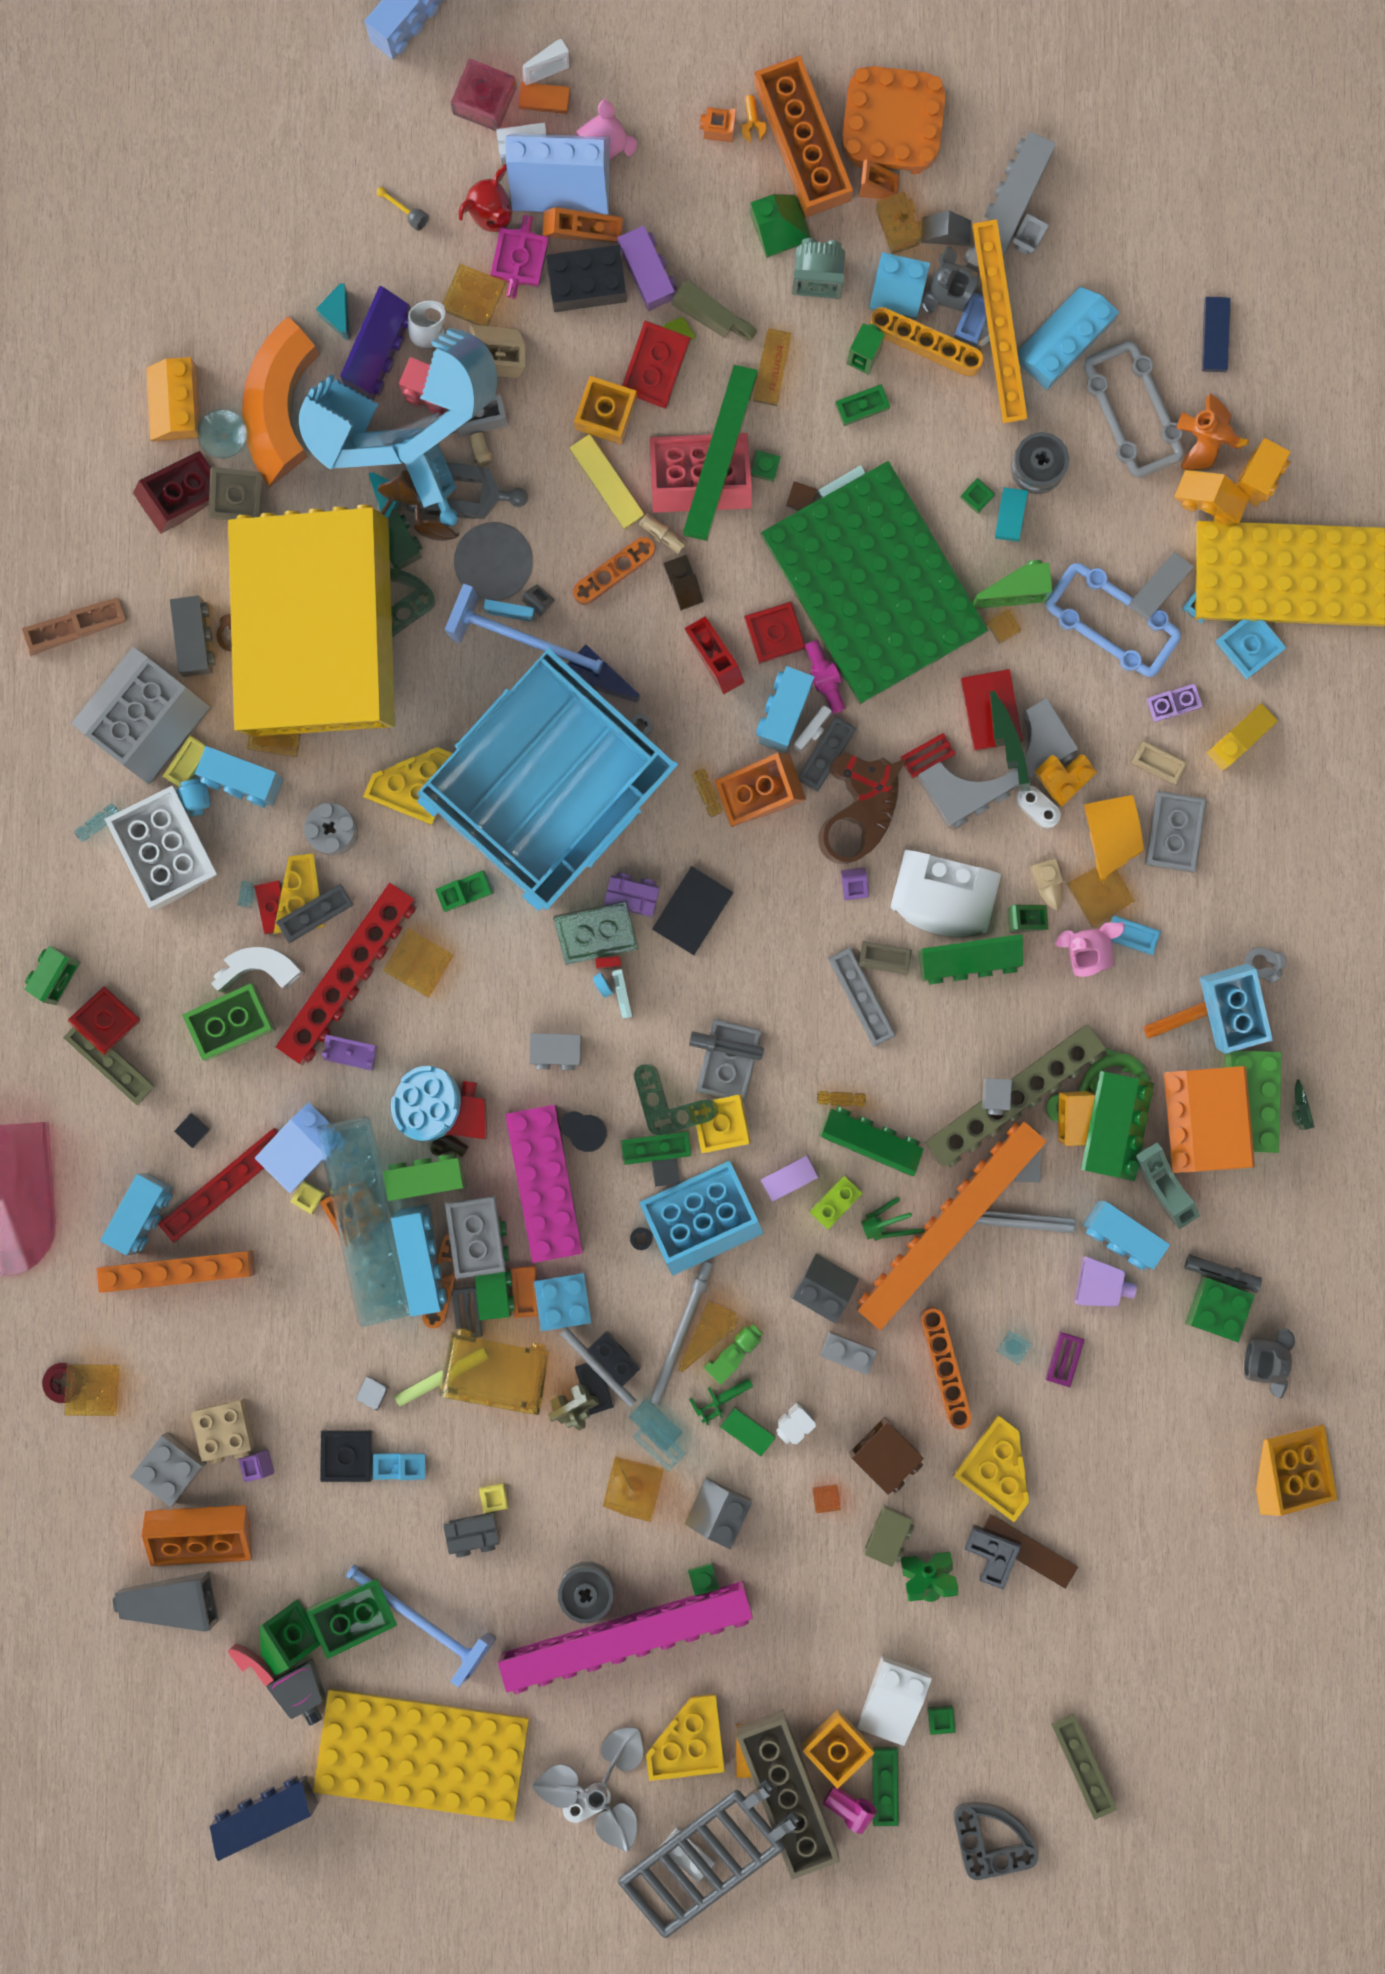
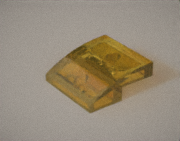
[383,928,454,998]

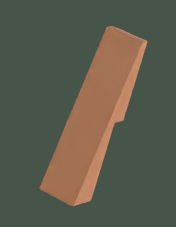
[21,597,126,656]

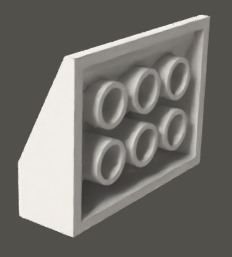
[105,786,217,911]

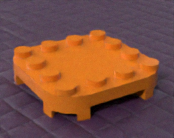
[841,66,945,174]

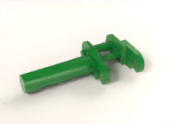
[689,1378,753,1426]

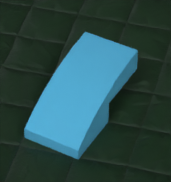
[372,1453,425,1480]

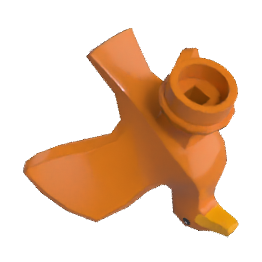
[1176,394,1249,470]

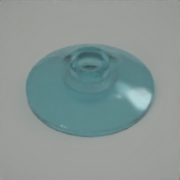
[197,409,247,459]

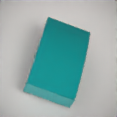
[995,487,1028,542]

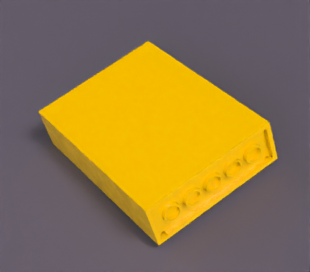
[228,504,395,737]

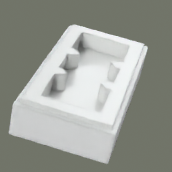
[793,706,831,754]

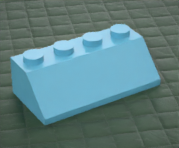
[1017,287,1119,390]

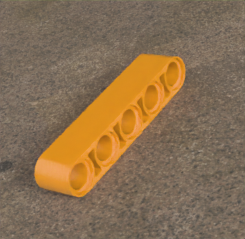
[870,307,983,377]

